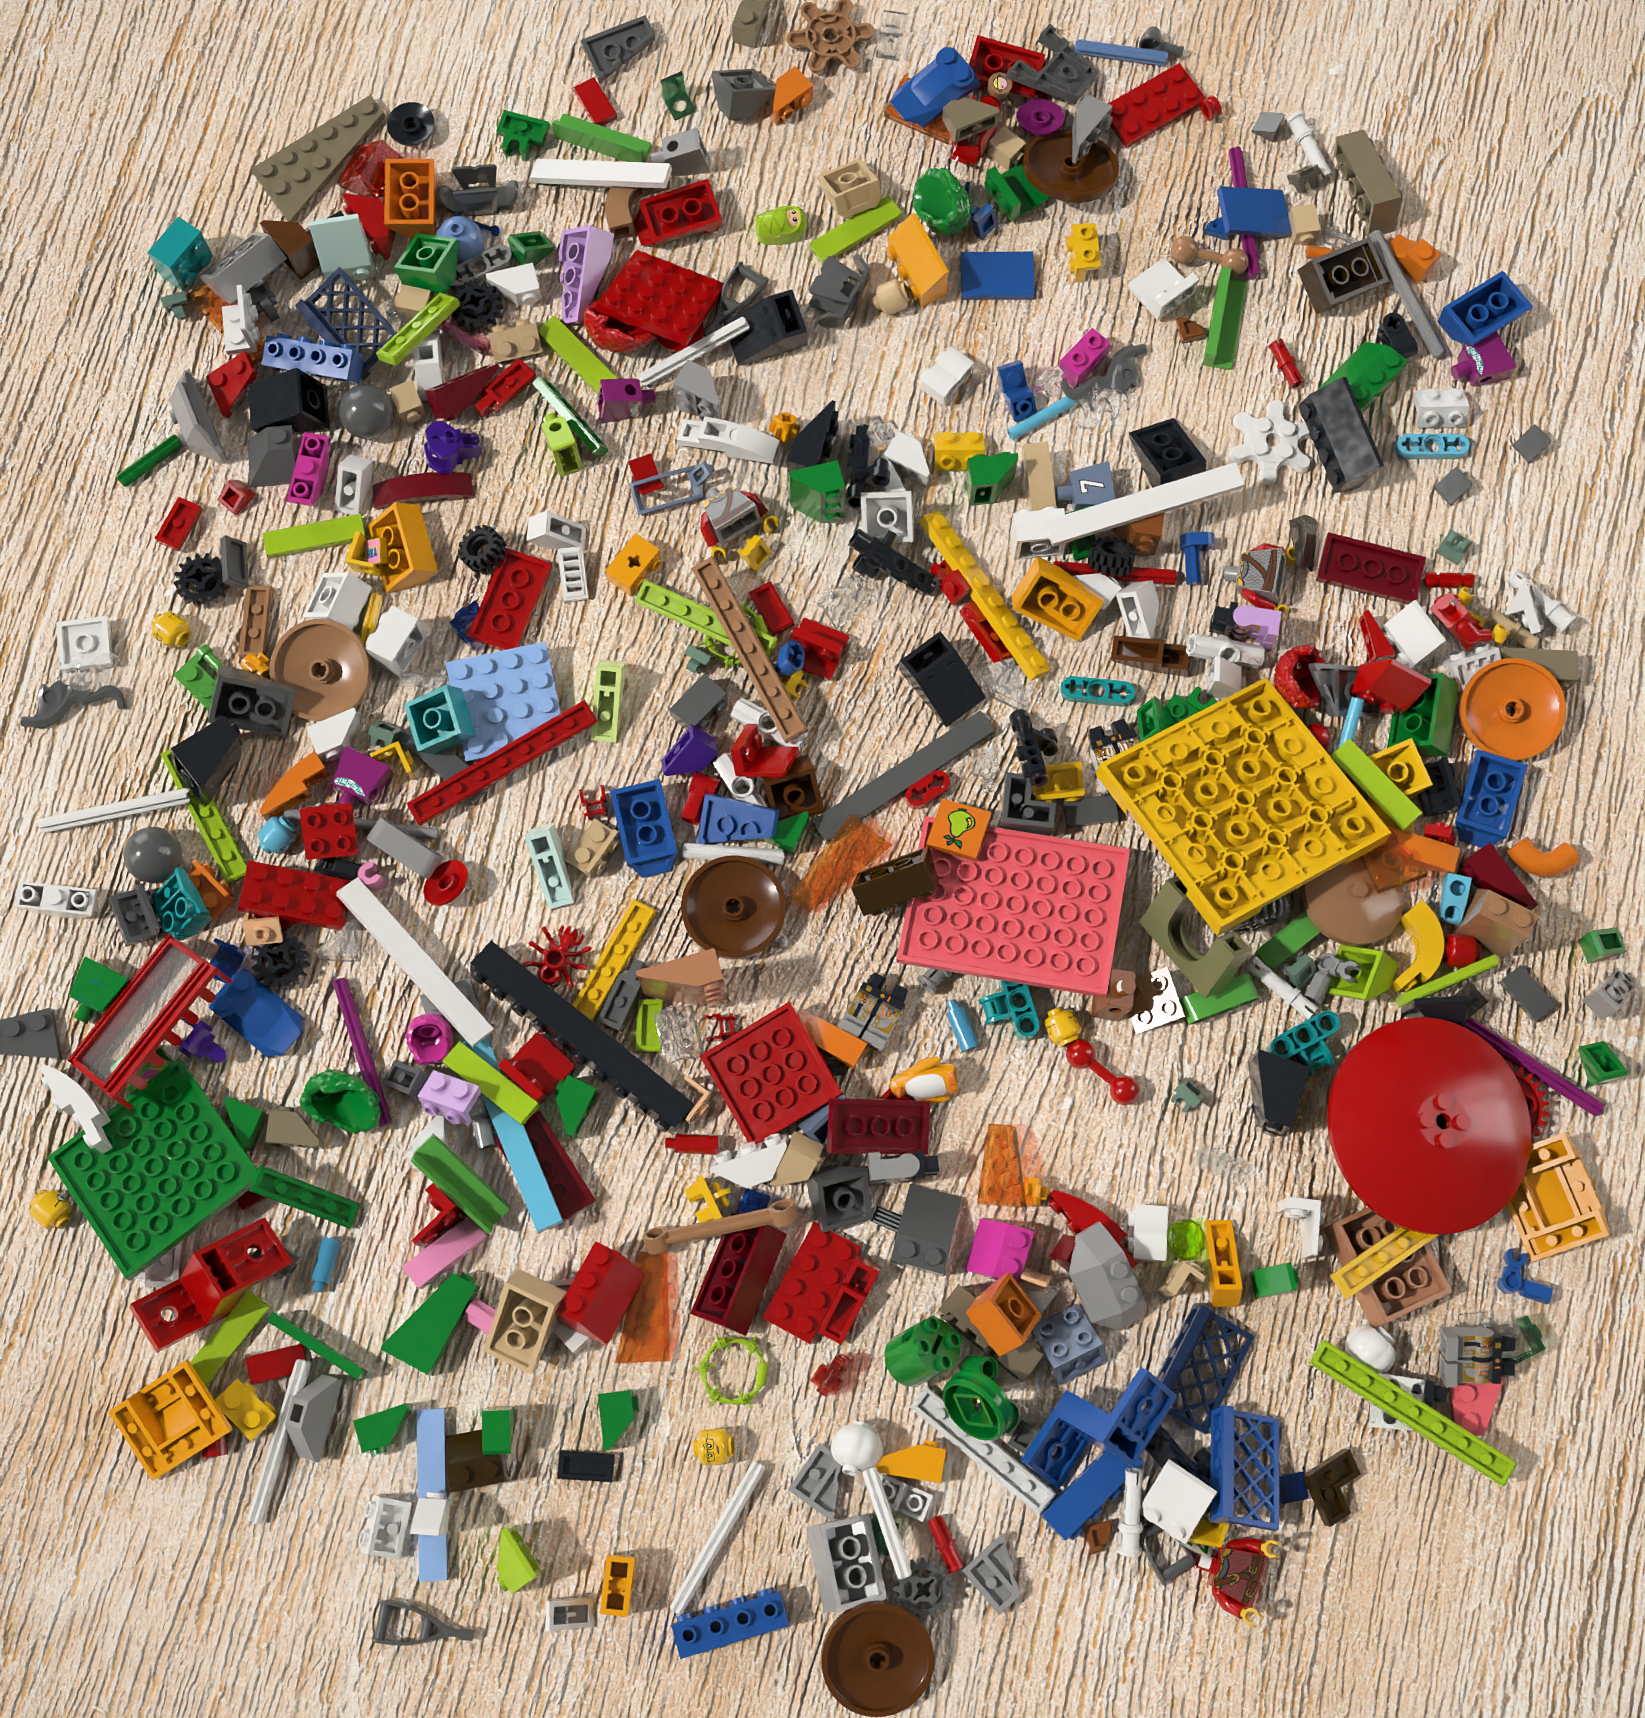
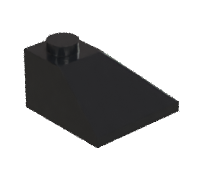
[1401,995,1468,1027]

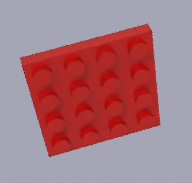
[596,250,724,346]
[700,1001,844,1144]

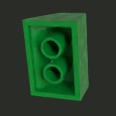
[1318,342,1408,414]
[788,460,845,524]
[1387,673,1459,757]

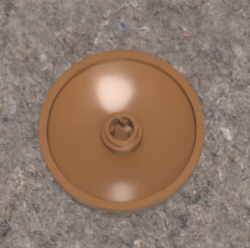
[270,619,372,721]
[1301,851,1404,947]

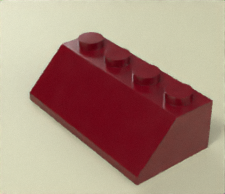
[690,1212,787,1336]

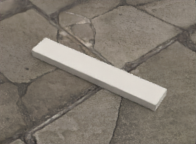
[530,159,672,188]
[909,1386,1057,1516]

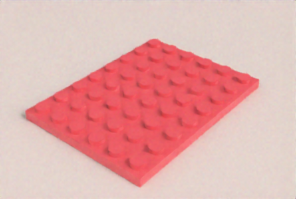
[896,816,1130,998]

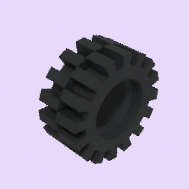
[458,525,507,574]
[1088,537,1136,577]

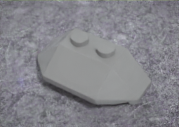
[169,369,228,464]
[1069,1222,1145,1331]

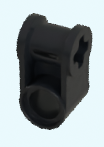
[1377,312,1418,359]

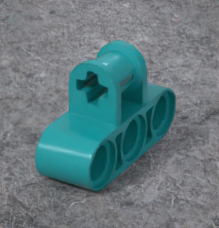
[978,980,1039,1041]
[1266,1011,1340,1077]

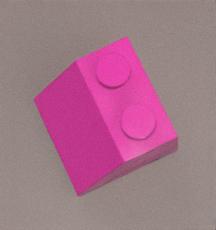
[965,1218,1034,1285]

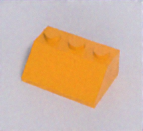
[886,213,949,307]
[367,502,438,593]

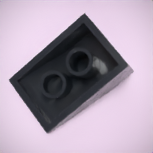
[1129,418,1206,488]

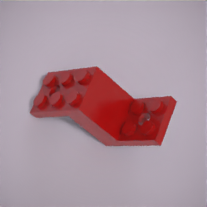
[129,1217,293,1353]

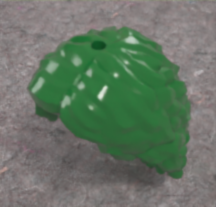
[912,168,973,236]
[299,1069,382,1134]

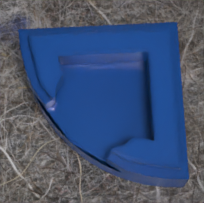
[1204,217,1229,241]

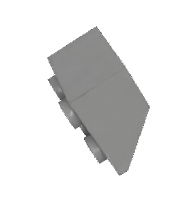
[673,360,721,421]

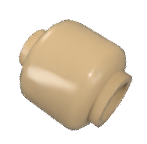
[873,279,911,315]

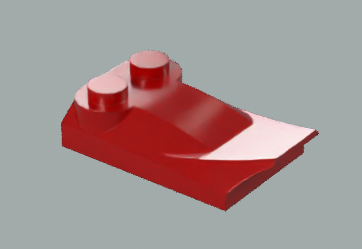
[969,35,1047,99]
[633,179,723,246]

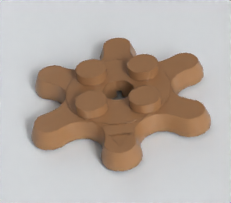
[787,0,874,74]

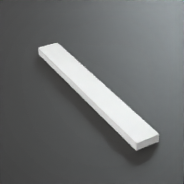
[1044,462,1245,547]
[336,877,494,1048]

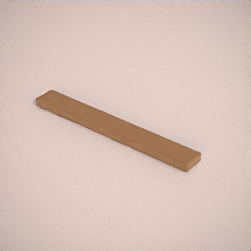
[691,556,809,744]

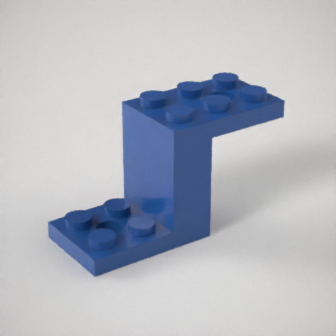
[1021,1367,1178,1489]

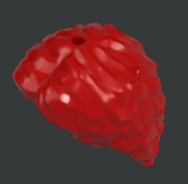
[584,301,657,353]
[1273,643,1326,709]

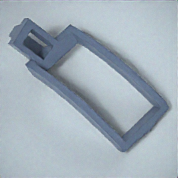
[629,461,715,515]

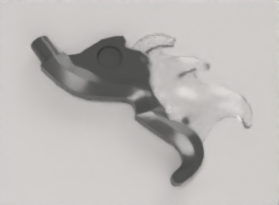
[1060,344,1147,429]
[21,652,125,729]

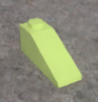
[591,660,626,743]

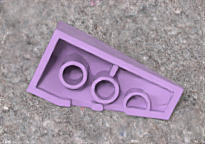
[559,225,614,325]

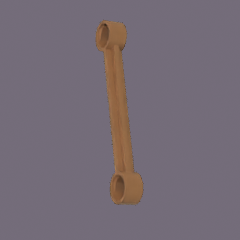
[642,1199,800,1254]

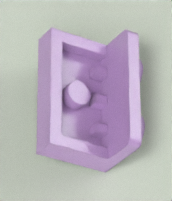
[418,1070,482,1126]

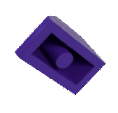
[661,724,718,776]

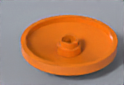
[1459,658,1566,761]

